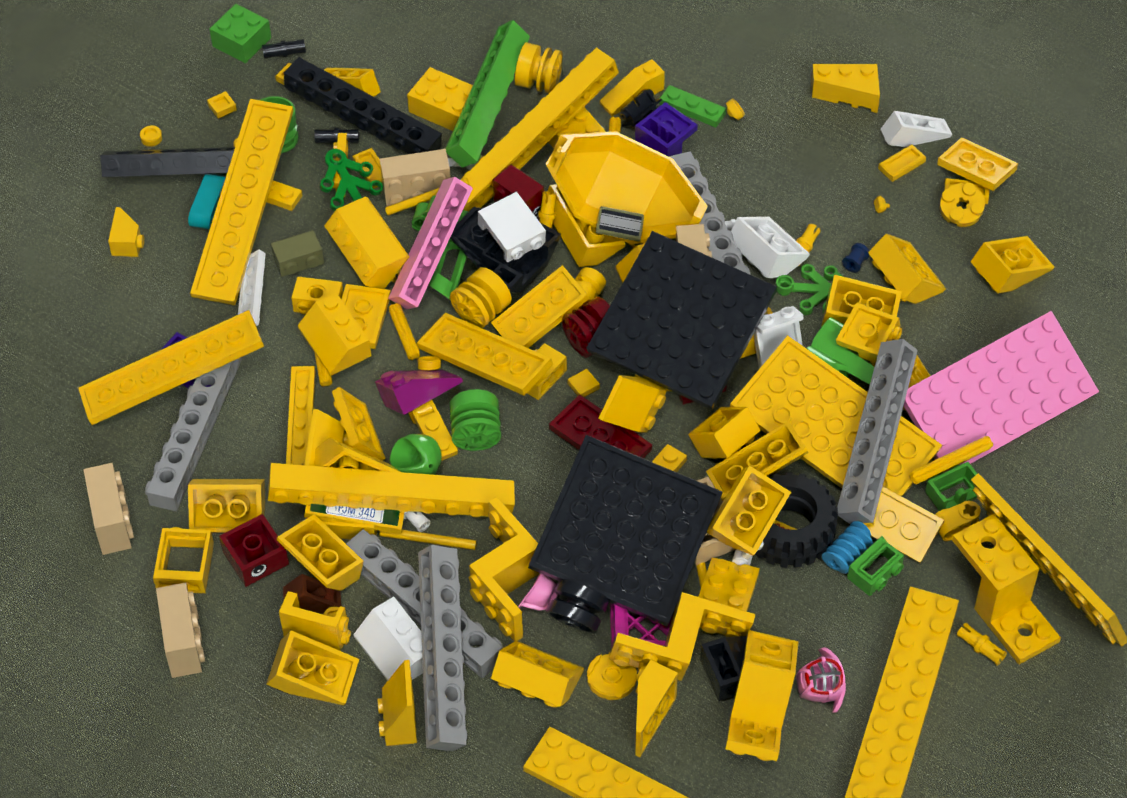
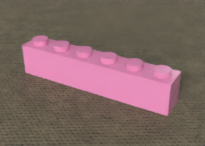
[388,177,473,309]

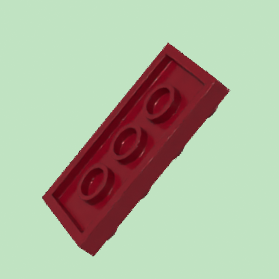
[549,395,652,458]

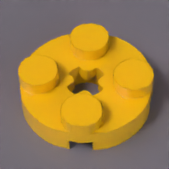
[939,183,985,227]

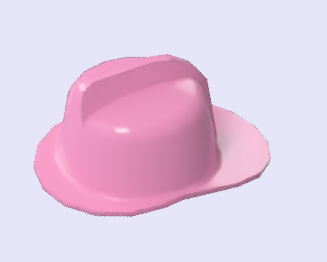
[518,573,557,611]

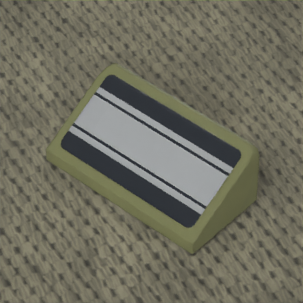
[596,206,644,242]

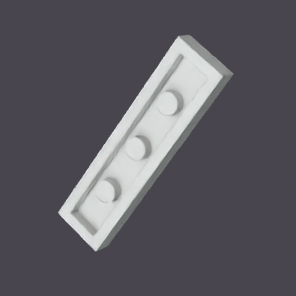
[238,249,266,326]

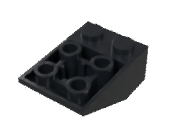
[700,636,747,701]

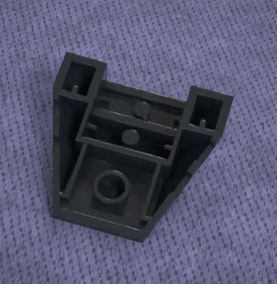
[450,207,561,293]

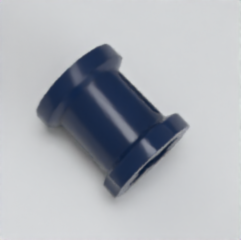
[842,243,870,273]

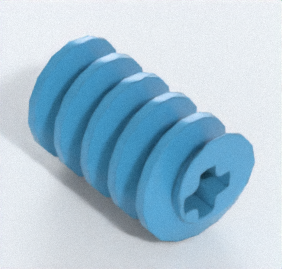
[821,521,873,574]

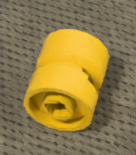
[575,267,606,309]

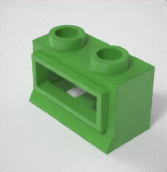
[925,462,978,511]
[847,536,904,596]

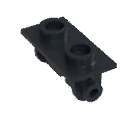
[619,89,662,127]

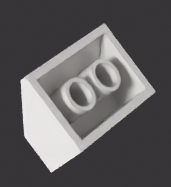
[731,217,810,279]
[353,597,423,681]

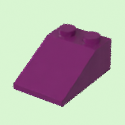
[375,370,463,415]

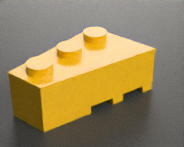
[811,64,880,113]

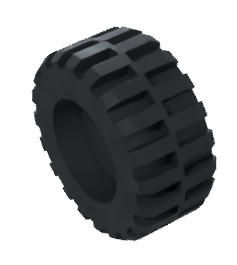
[755,472,838,568]

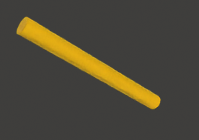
[385,178,470,216]
[379,530,477,550]

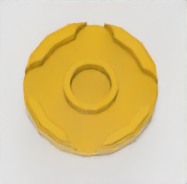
[587,652,637,700]

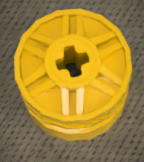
[515,42,563,94]
[450,267,512,328]

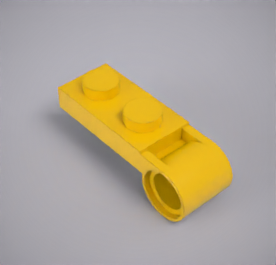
[408,400,458,461]

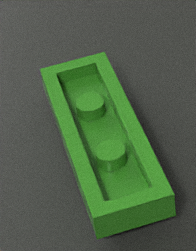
[659,85,726,128]

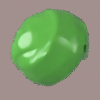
[389,434,442,475]

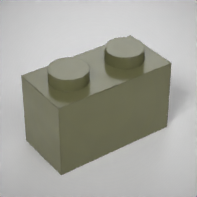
[271,230,324,277]

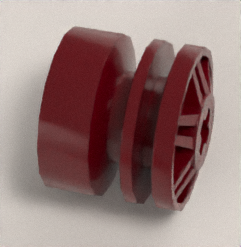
[562,297,610,358]

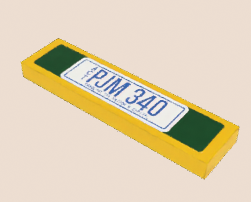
[304,504,404,534]

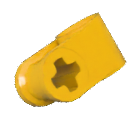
[935,501,981,541]

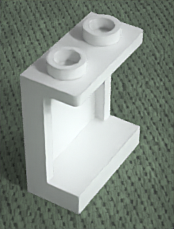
[478,192,546,262]
[754,306,804,369]

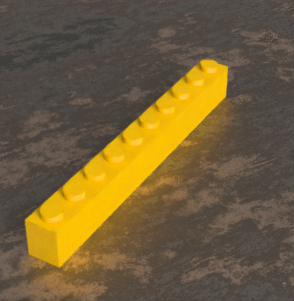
[462,47,619,212]
[268,463,515,517]

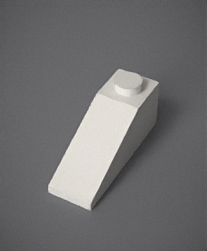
[881,111,953,147]

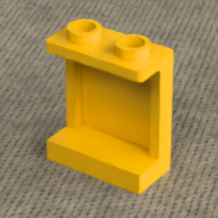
[279,591,351,651]

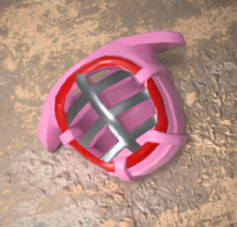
[795,647,846,713]

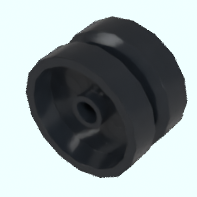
[545,579,610,634]

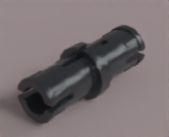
[262,39,306,59]
[315,128,359,143]

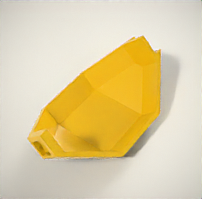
[546,132,708,245]

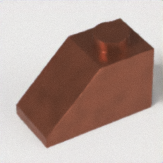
[283,574,342,614]

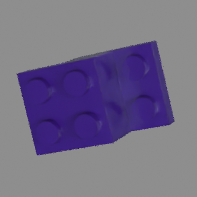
[635,102,698,157]

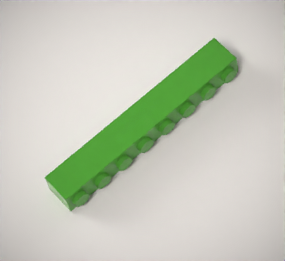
[446,20,530,168]

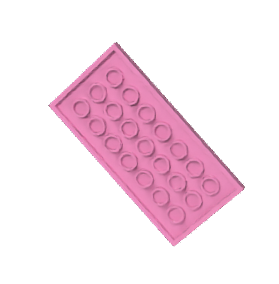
[904,311,1099,473]

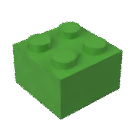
[210,4,271,63]

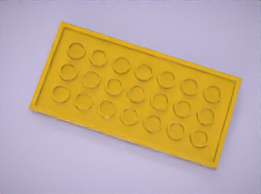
[730,336,942,497]
[971,473,1127,647]

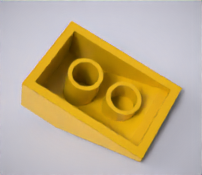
[971,236,1054,293]
[598,375,667,433]
[266,630,359,705]
[377,660,417,746]
[635,660,678,758]

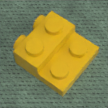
[836,302,902,363]

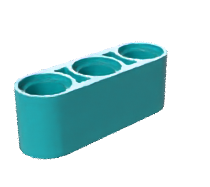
[188,174,226,230]

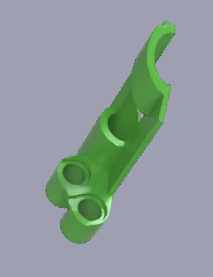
[412,195,468,300]
[806,317,874,384]

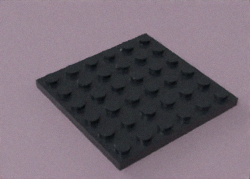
[586,231,777,410]
[528,435,723,626]

